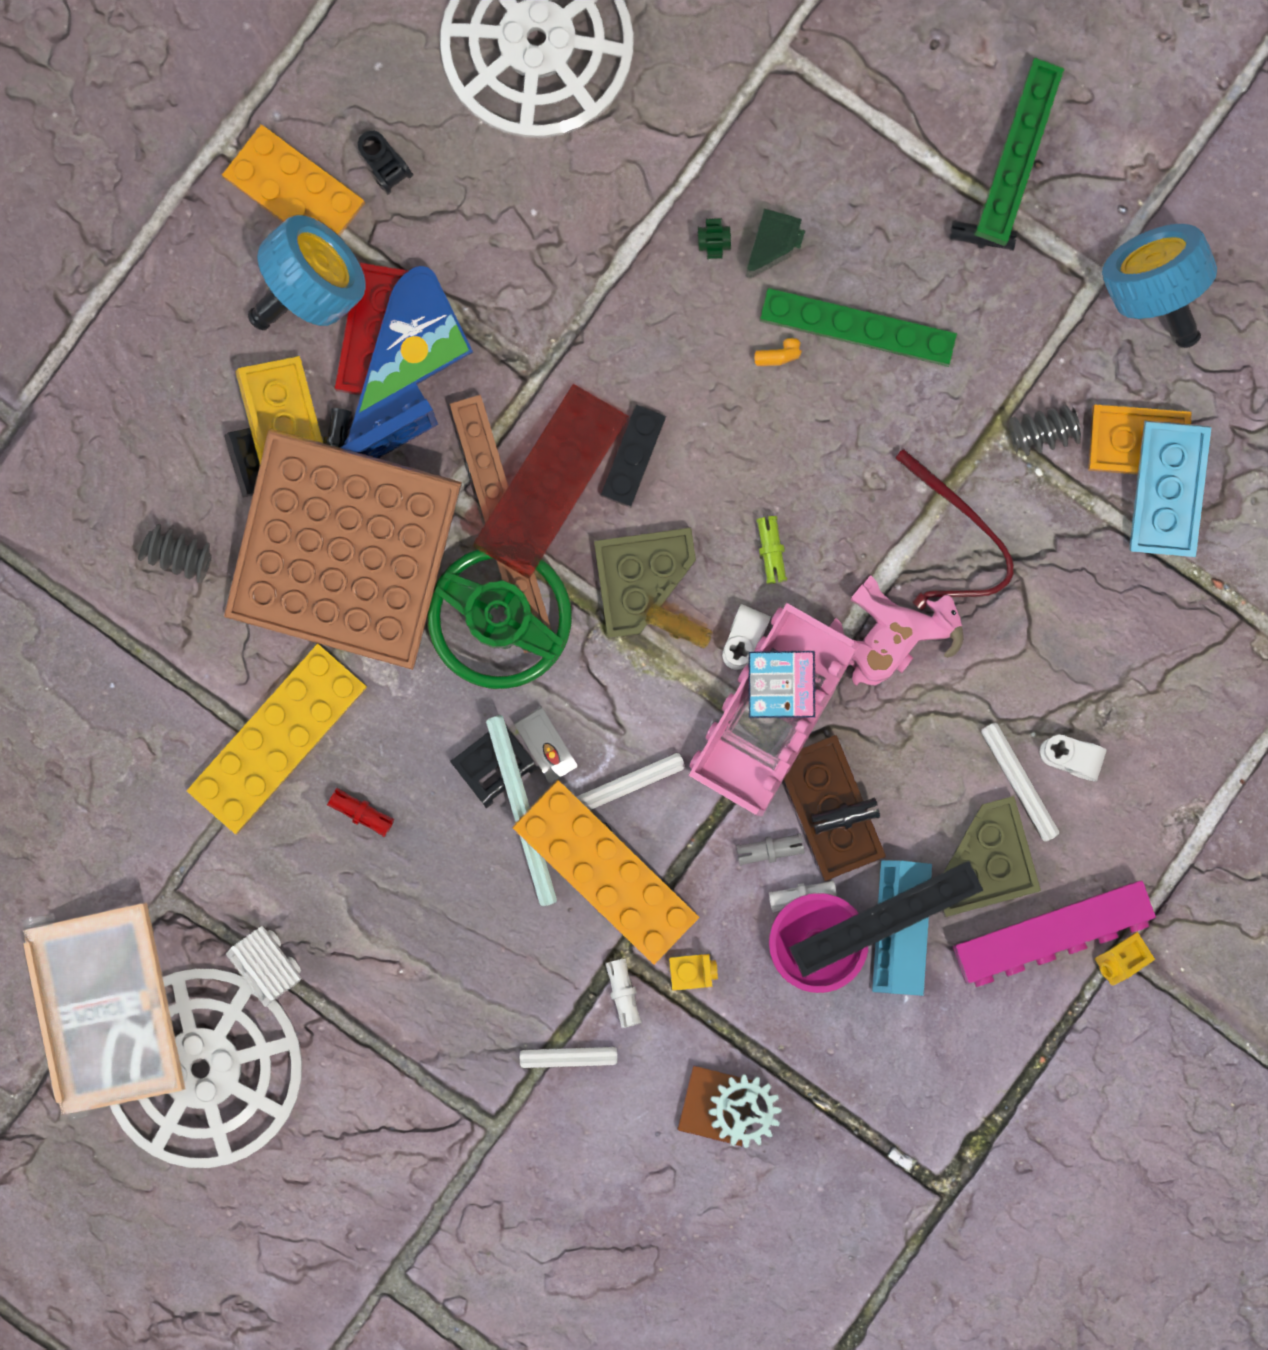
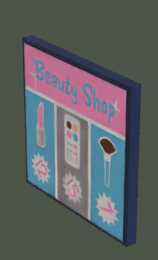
[749,651,815,718]

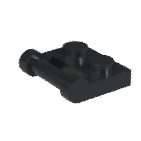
[450,727,538,809]

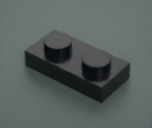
[224,428,260,498]

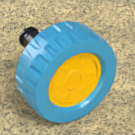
[248,215,366,331]
[1102,224,1217,348]

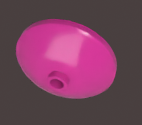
[769,893,869,993]

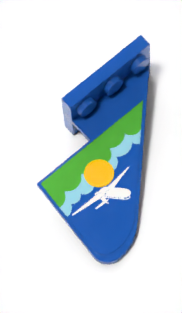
[340,266,473,459]

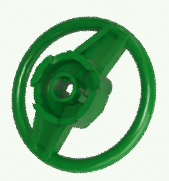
[427,545,572,689]

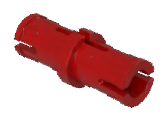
[327,787,395,838]

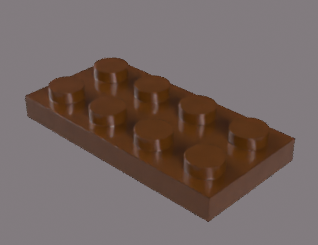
[783,735,886,882]

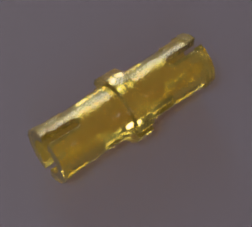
[645,603,712,649]

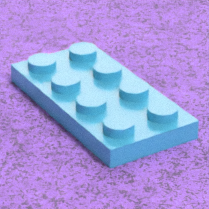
[1129,420,1211,557]

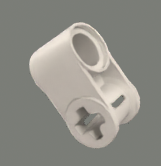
[722,604,771,670]
[1039,735,1107,782]

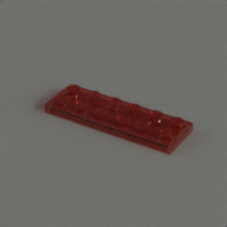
[473,384,629,580]

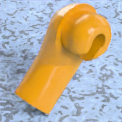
[755,338,802,366]

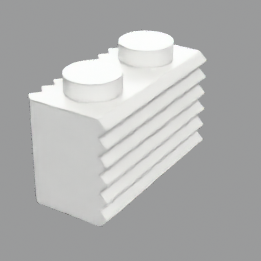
[226,926,302,1007]

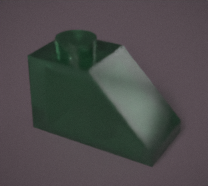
[745,208,806,278]

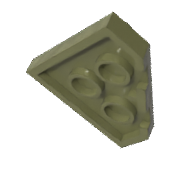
[594,528,696,639]
[943,796,1041,917]

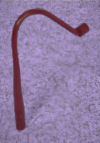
[895,448,1014,610]

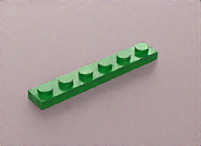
[974,58,1065,246]
[760,288,957,367]

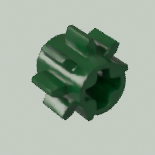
[697,218,731,259]

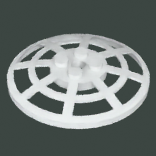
[440,0,633,138]
[103,969,302,1168]

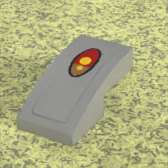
[513,706,578,783]

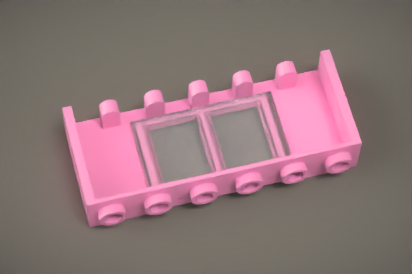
[689,603,860,816]

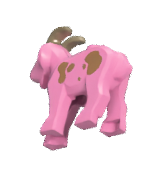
[829,575,964,686]

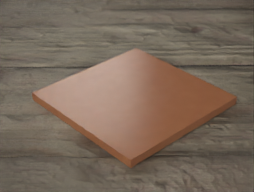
[224,429,462,670]

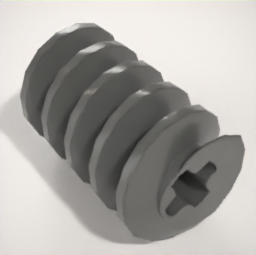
[1009,405,1081,456]
[138,524,212,584]

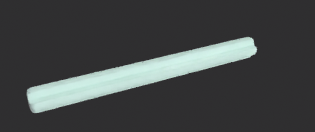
[486,715,557,906]

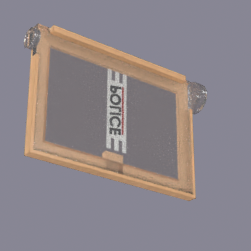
[21,903,185,1121]

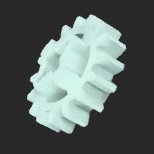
[709,1074,781,1148]

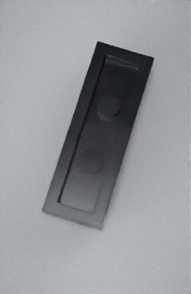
[601,405,666,508]

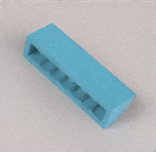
[872,860,932,996]

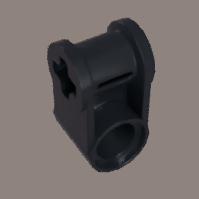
[357,131,414,195]

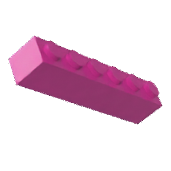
[953,880,1156,987]

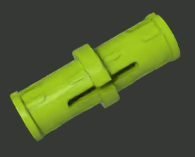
[756,516,787,584]

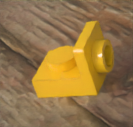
[1095,932,1156,986]
[669,954,718,991]

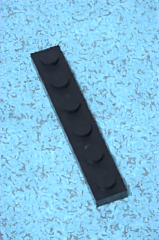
[789,861,983,978]

